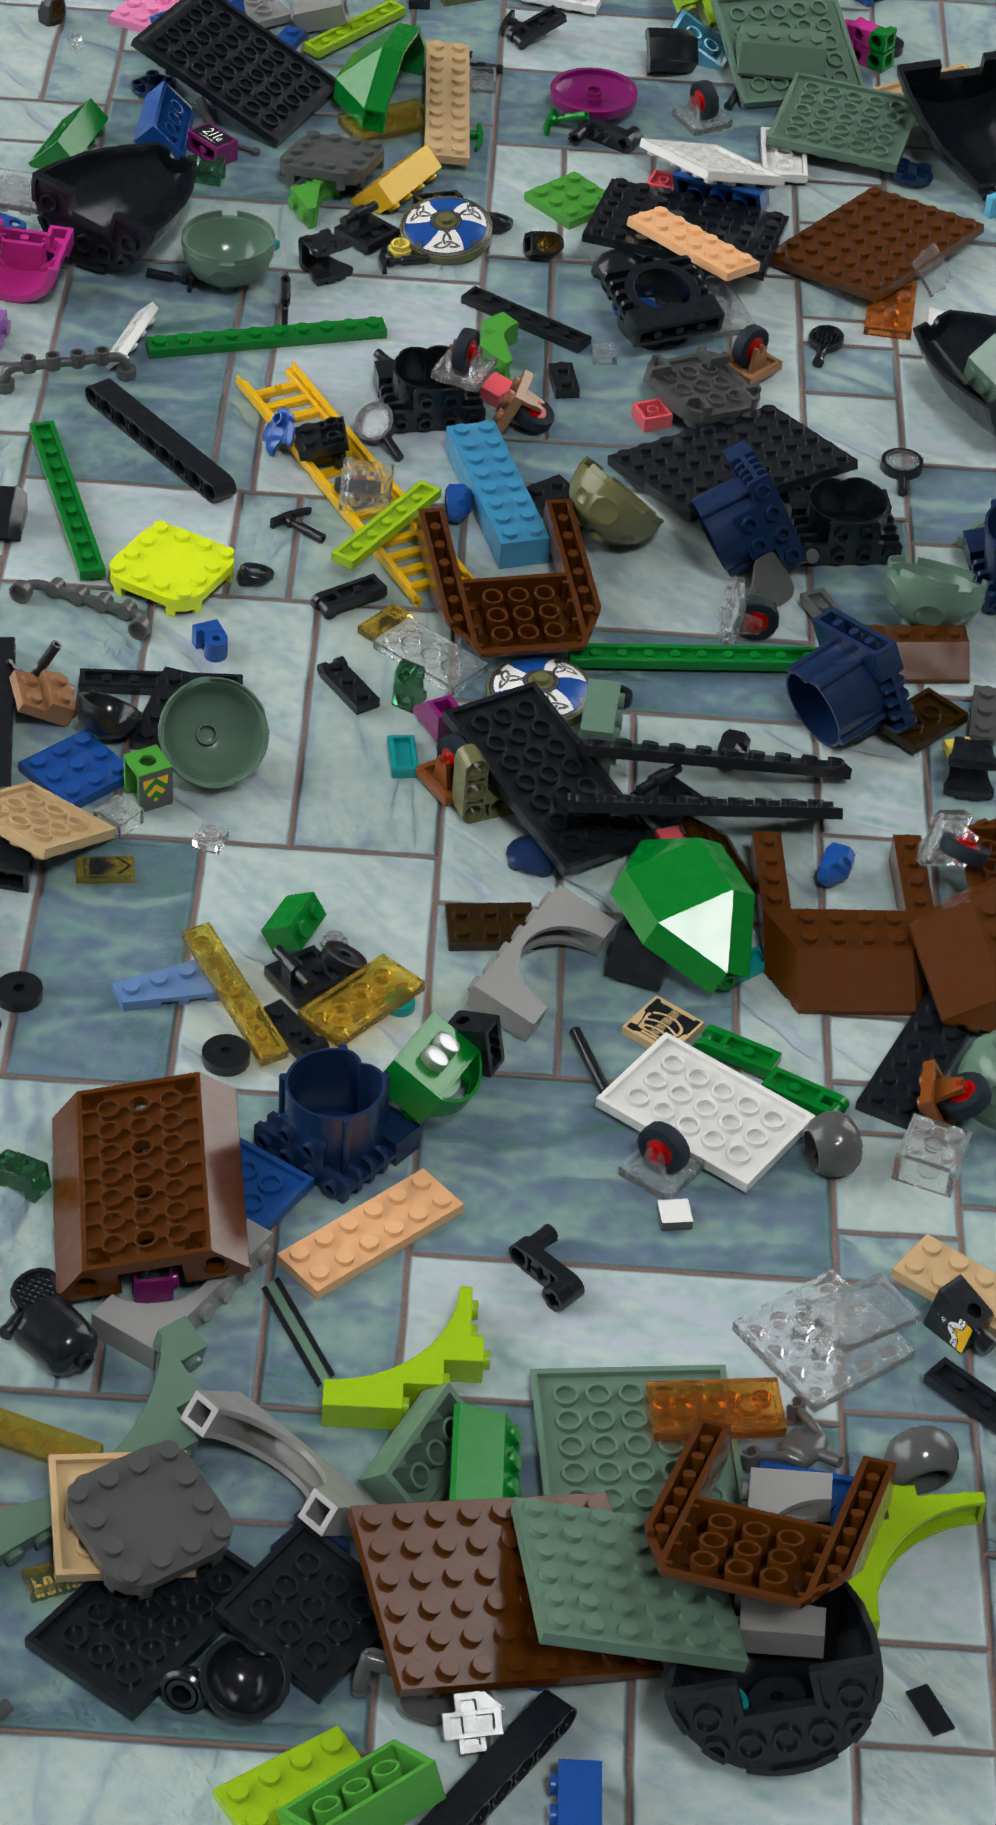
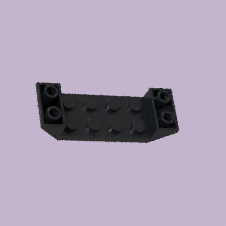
[604,916,670,991]

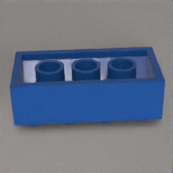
[134,80,196,159]
[673,168,769,211]

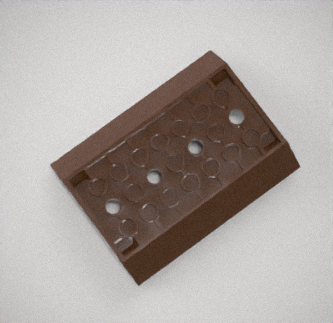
[52,1072,251,1302]

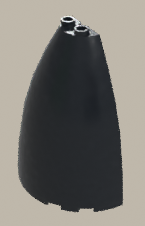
[897,51,996,201]
[31,142,197,272]
[913,310,996,437]
[664,1582,884,1776]

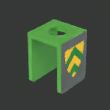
[123,744,173,813]

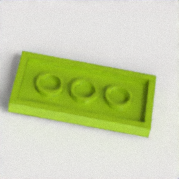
[213,1725,362,1825]

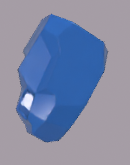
[444,484,472,523]
[816,842,856,887]

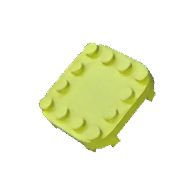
[109,520,234,617]

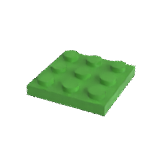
[524,172,605,230]

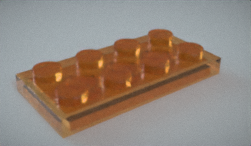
[863,281,917,340]
[645,1377,787,1442]

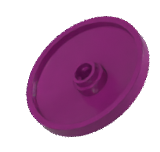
[550,67,638,120]

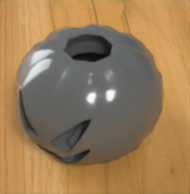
[803,1110,863,1178]
[884,1425,960,1494]

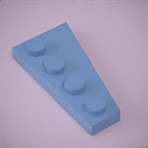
[111,952,245,1011]

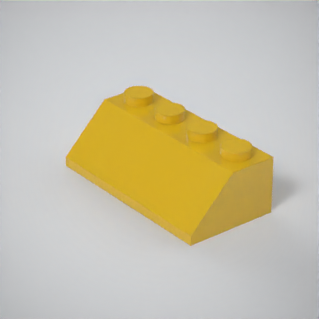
[349,144,442,214]

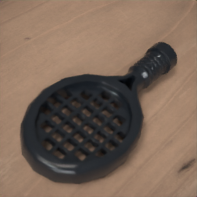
[808,325,844,368]
[0,1267,56,1340]

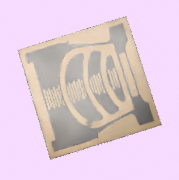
[621,995,705,1049]

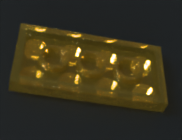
[338,98,425,141]
[298,954,425,1047]

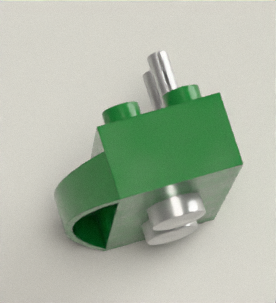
[384,1011,482,1124]

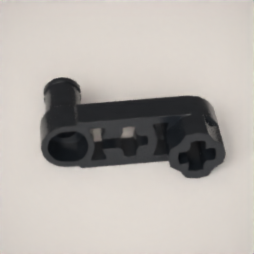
[568,117,644,153]
[509,1224,585,1312]

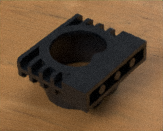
[601,255,725,350]
[373,345,486,433]
[785,477,903,566]

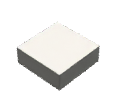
[656,1198,693,1231]

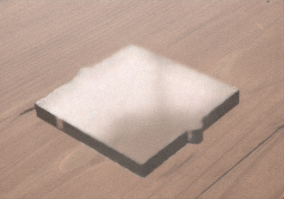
[911,243,953,297]

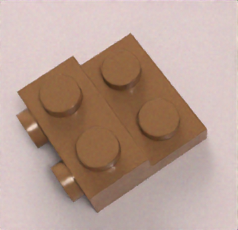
[9,669,77,727]

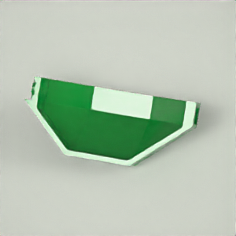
[333,23,427,133]
[610,838,755,995]

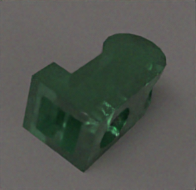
[188,155,226,187]
[392,659,427,714]
[0,1149,52,1203]

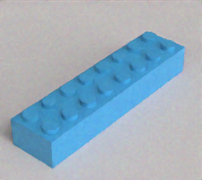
[445,421,551,569]

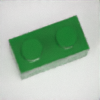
[261,892,327,952]

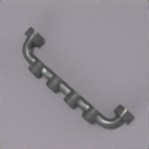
[0,346,136,395]
[9,577,152,640]

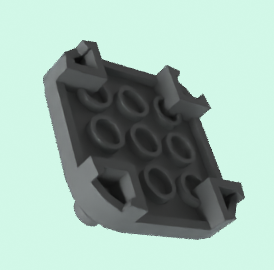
[280,130,384,191]
[643,345,762,427]
[65,1440,233,1600]

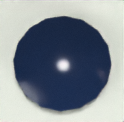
[132,70,176,98]
[890,157,933,186]
[506,835,556,878]

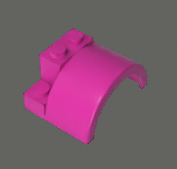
[0,218,74,303]

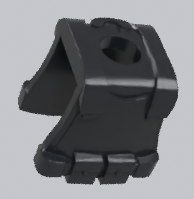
[298,228,353,285]
[943,736,996,801]

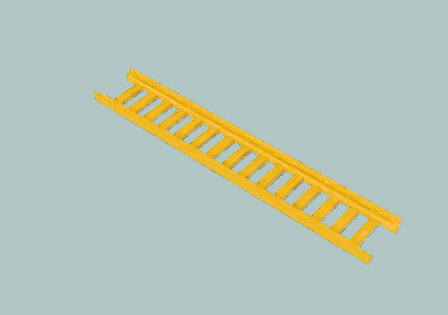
[236,361,475,607]

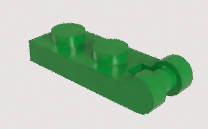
[693,1025,782,1078]
[761,1066,850,1116]

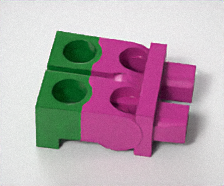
[845,17,897,73]

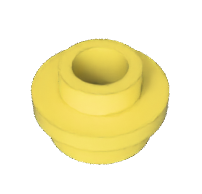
[389,238,412,258]

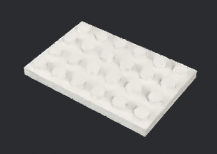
[639,138,786,189]
[595,1032,816,1193]

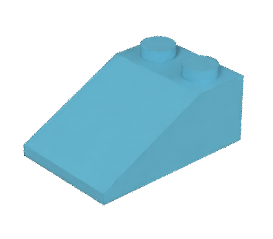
[670,9,728,71]

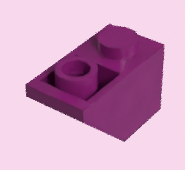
[413,695,459,743]

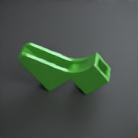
[288,177,340,229]
[475,312,519,380]

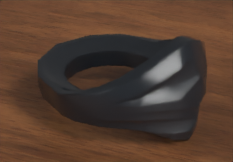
[487,212,513,234]
[237,562,274,586]

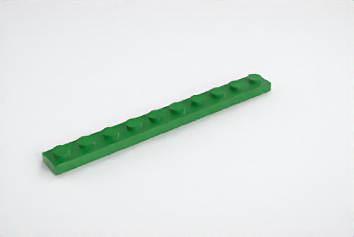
[146,316,387,359]
[29,420,106,581]
[568,643,818,672]

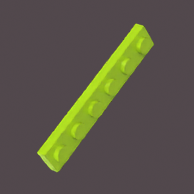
[303,0,406,59]
[331,480,442,570]

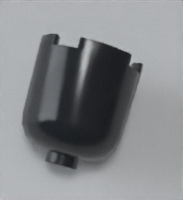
[13,1293,98,1376]

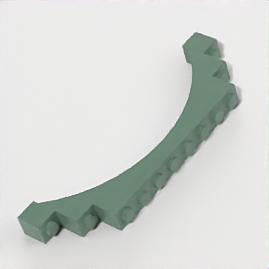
[0,1315,207,1567]

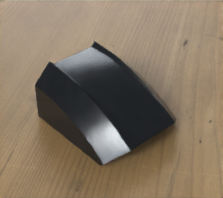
[645,27,699,74]
[0,485,28,541]

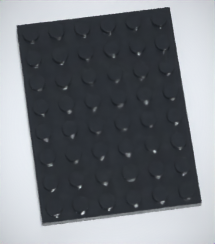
[131,0,335,147]
[581,178,789,281]
[608,405,858,522]

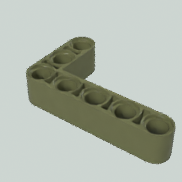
[452,744,514,824]

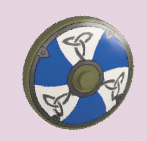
[400,196,492,266]
[486,655,589,727]

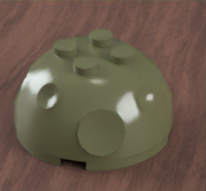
[569,456,664,547]

